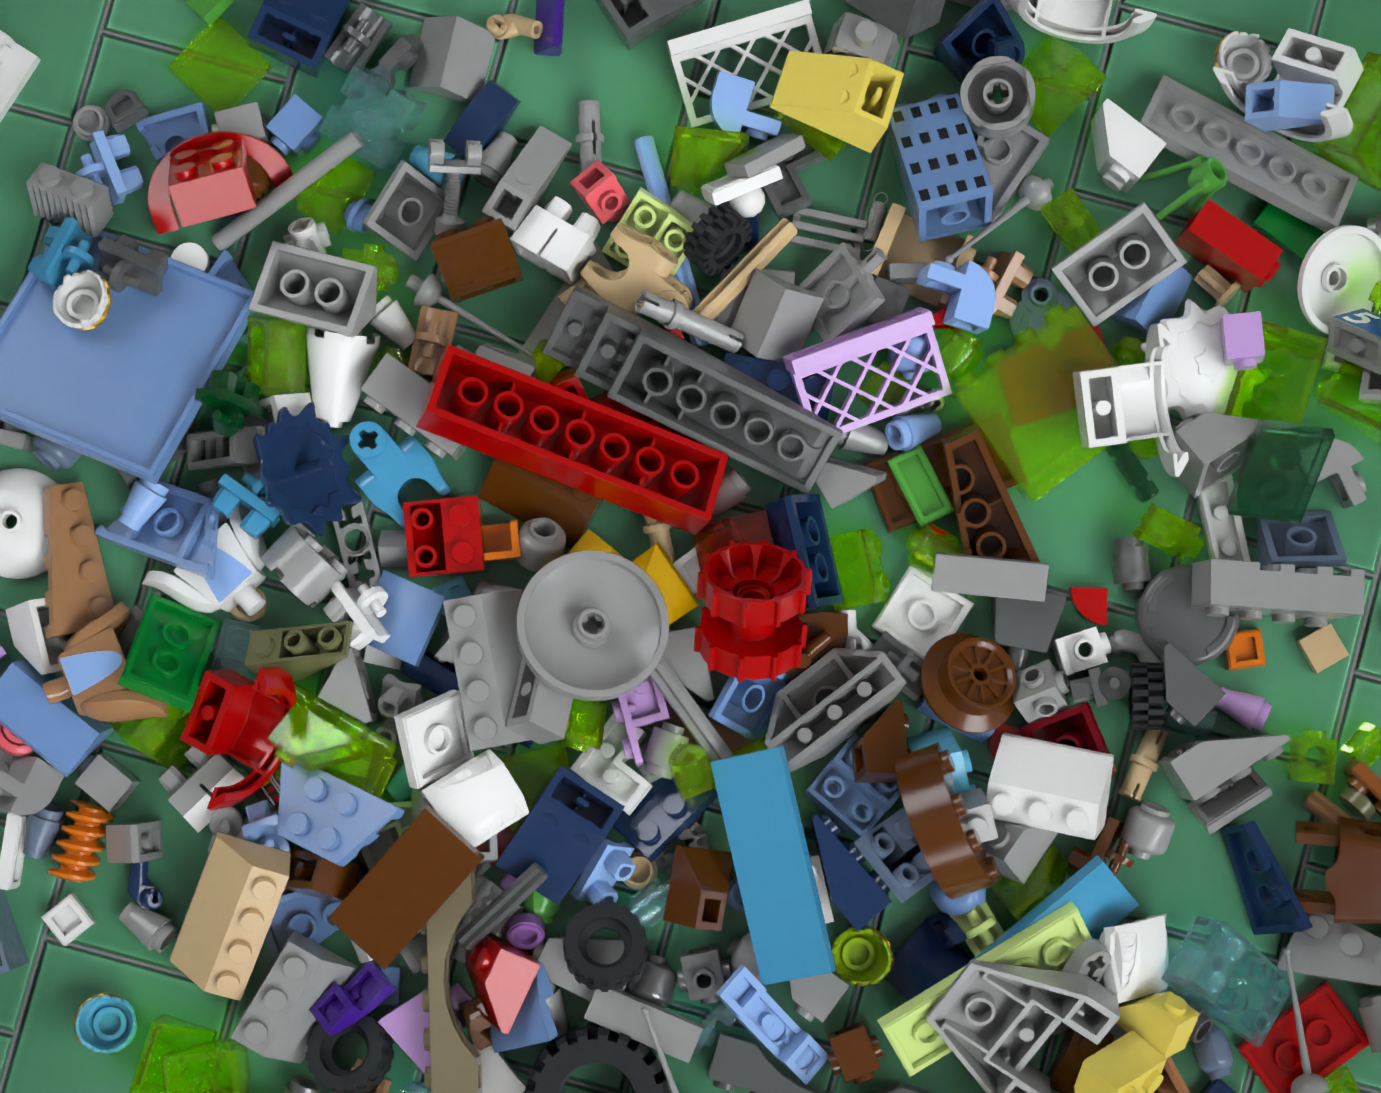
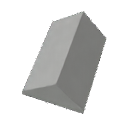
[1051,202,1187,327]
[249,241,377,338]

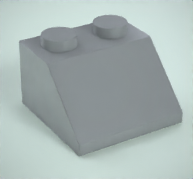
[1174,412,1264,498]

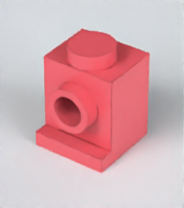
[570,160,631,224]

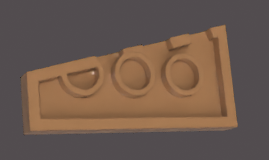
[43,481,114,639]

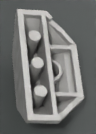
[764,648,906,772]

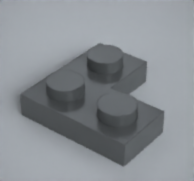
[761,124,828,220]

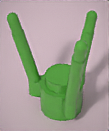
[1140,154,1228,221]

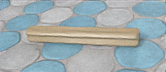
[692,218,798,320]

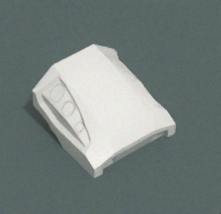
[420,748,529,847]
[1099,913,1169,1003]

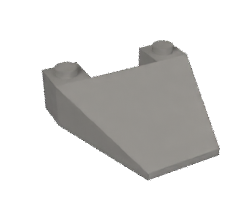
[926,960,1120,1093]

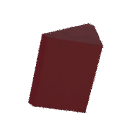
[1019,701,1117,774]

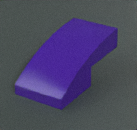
[309,961,396,1036]

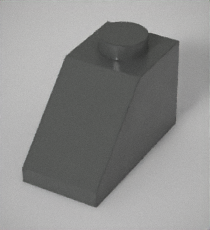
[1160,640,1226,727]

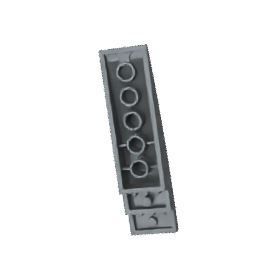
[542,285,843,494]

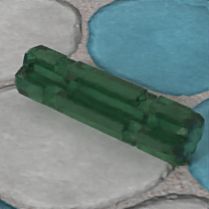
[1104,443,1159,503]

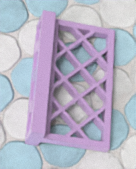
[783,307,952,433]

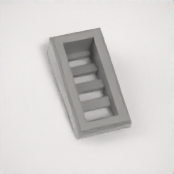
[187,426,258,470]

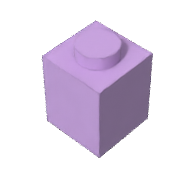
[1220,311,1265,371]

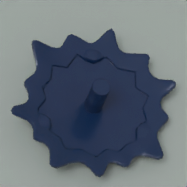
[253,402,362,536]

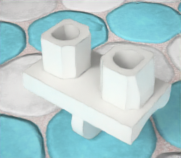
[323,580,390,651]

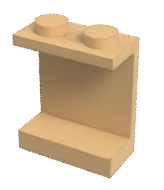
[872,203,977,310]

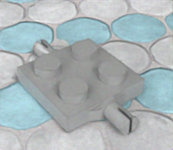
[799,242,887,341]

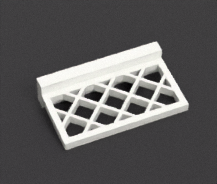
[666,0,822,128]

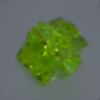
[341,243,399,298]

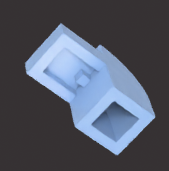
[709,71,782,141]
[916,260,996,334]

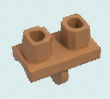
[978,251,1034,319]
[408,305,459,376]

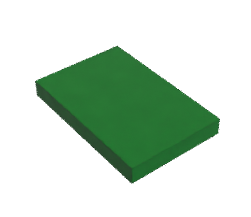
[117,593,221,712]

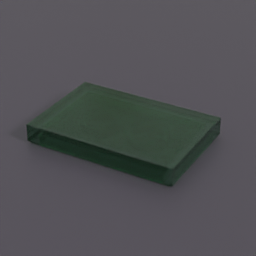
[1227,419,1335,524]

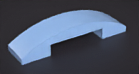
[716,964,828,1085]

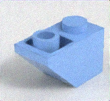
[1244,80,1334,132]

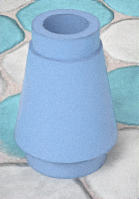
[885,412,941,452]
[119,478,169,531]

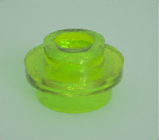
[1111,336,1145,366]

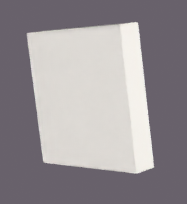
[871,564,974,660]
[394,690,474,789]

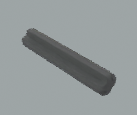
[456,863,548,950]

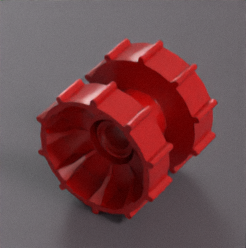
[694,540,812,682]

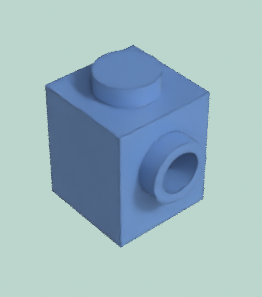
[266,94,328,158]

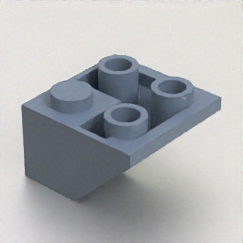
[854,807,935,904]

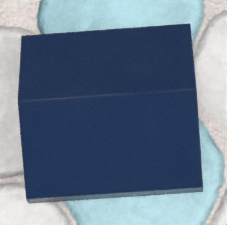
[884,917,973,1001]

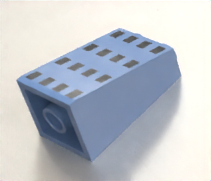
[887,93,993,243]

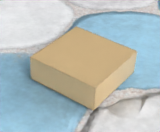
[1296,623,1349,673]

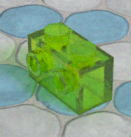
[247,316,307,396]

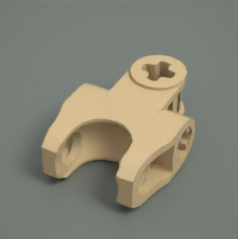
[580,222,693,324]

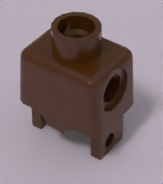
[1292,816,1381,924]

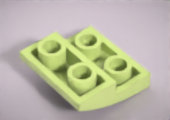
[602,187,693,276]

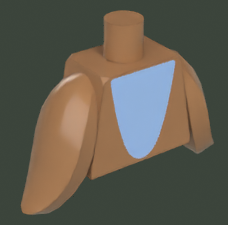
[42,601,168,723]

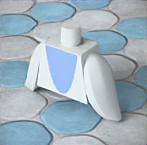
[142,504,267,616]

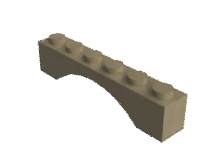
[421,868,482,1093]

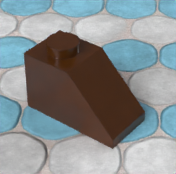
[285,850,361,902]
[1047,1028,1115,1093]

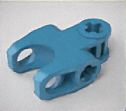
[349,421,453,530]

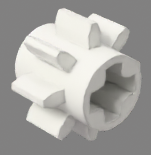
[283,217,332,254]

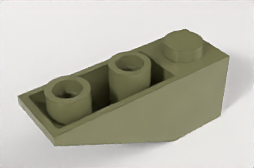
[245,621,353,682]

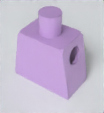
[378,982,473,1073]

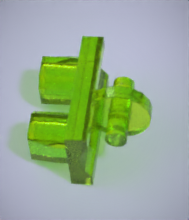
[1040,188,1102,253]
[1133,503,1205,560]

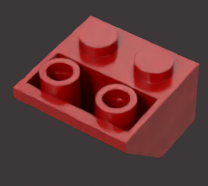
[403,495,488,577]

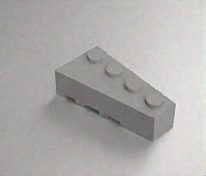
[1191,559,1365,627]

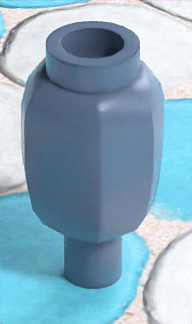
[1193,1009,1234,1081]

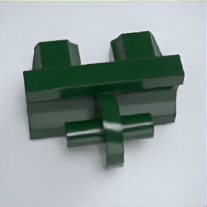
[195,370,268,437]

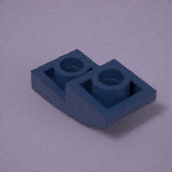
[444,80,521,157]

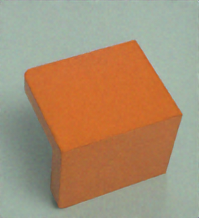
[482,520,521,563]

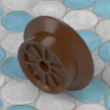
[920,633,1016,734]

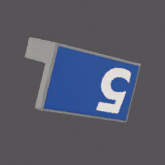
[1327,308,1381,375]

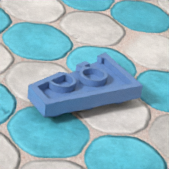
[135,102,212,162]
[265,866,365,961]

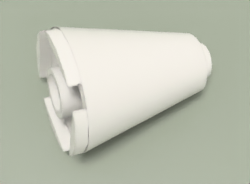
[306,326,381,428]

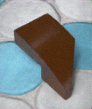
[459,995,493,1050]

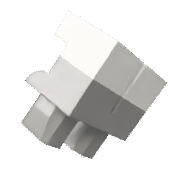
[158,746,249,833]

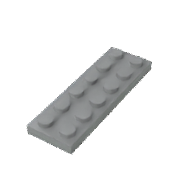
[1139,75,1359,233]

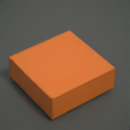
[1224,629,1266,670]

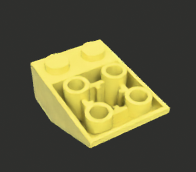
[770,51,904,153]
[1074,1030,1167,1093]

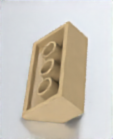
[170,832,291,1001]

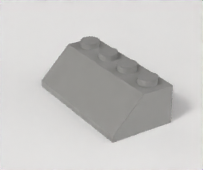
[443,589,530,751]

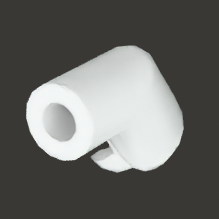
[838,610,872,651]

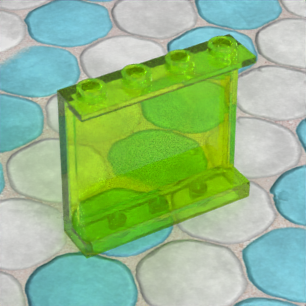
[949,304,1118,502]

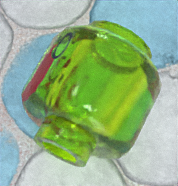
[904,524,962,577]

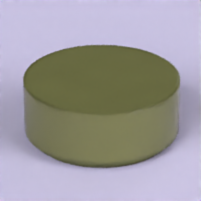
[1338,787,1376,820]

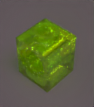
[1288,729,1338,785]

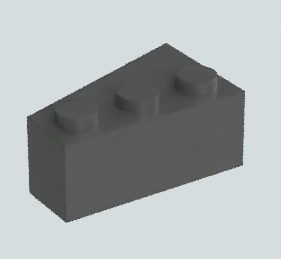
[841,0,945,39]

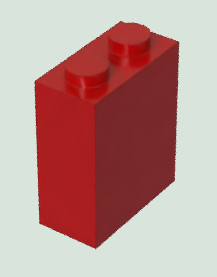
[1174,199,1283,293]

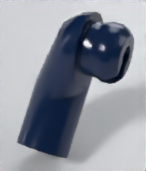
[127,861,164,910]

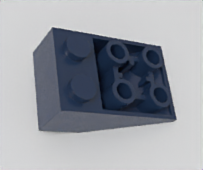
[247,0,352,78]
[495,765,625,905]
[808,811,892,931]

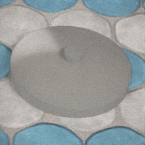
[516,550,669,701]

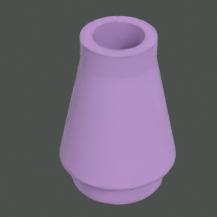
[1214,687,1272,731]

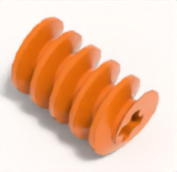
[47,799,115,882]

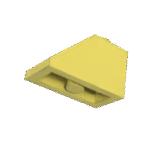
[1116,991,1200,1058]

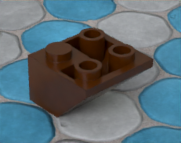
[663,845,732,931]

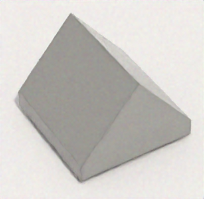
[378,530,408,568]

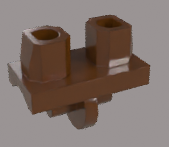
[1067,816,1134,876]

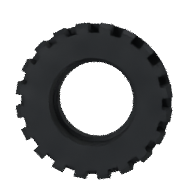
[525,1023,669,1093]

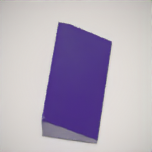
[534,0,565,56]

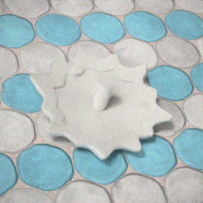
[1140,299,1263,420]

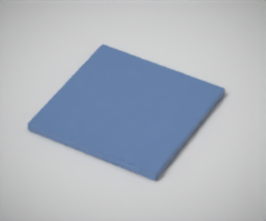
[0,224,255,485]

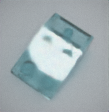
[1161,916,1296,1047]

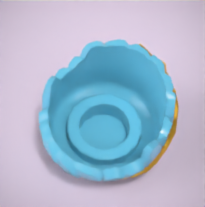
[73,993,138,1054]

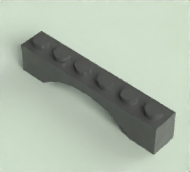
[707,1029,935,1093]

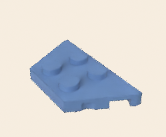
[94,480,219,580]
[277,752,405,867]

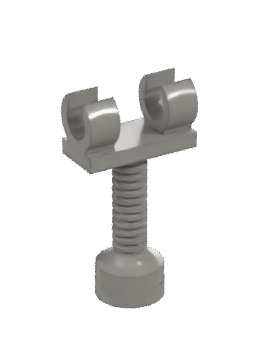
[427,138,482,235]

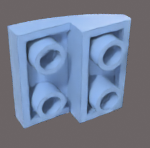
[803,733,901,840]

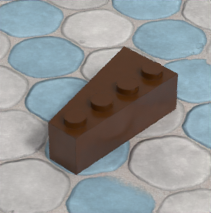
[941,424,1040,596]

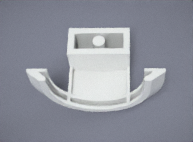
[1007,0,1157,44]
[1213,28,1364,142]
[1072,323,1189,477]

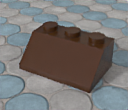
[478,458,603,549]

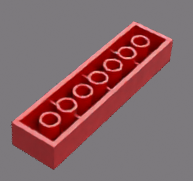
[416,344,729,535]

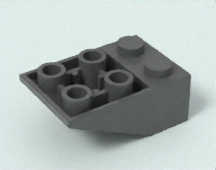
[595,0,705,50]

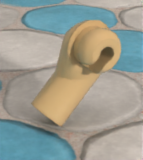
[486,14,543,40]

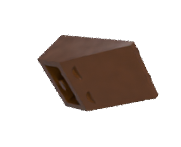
[430,216,524,304]

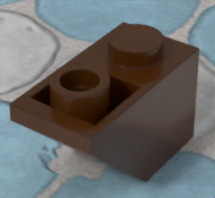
[851,700,911,783]

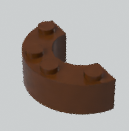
[895,742,1000,900]

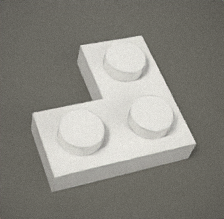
[570,713,653,816]

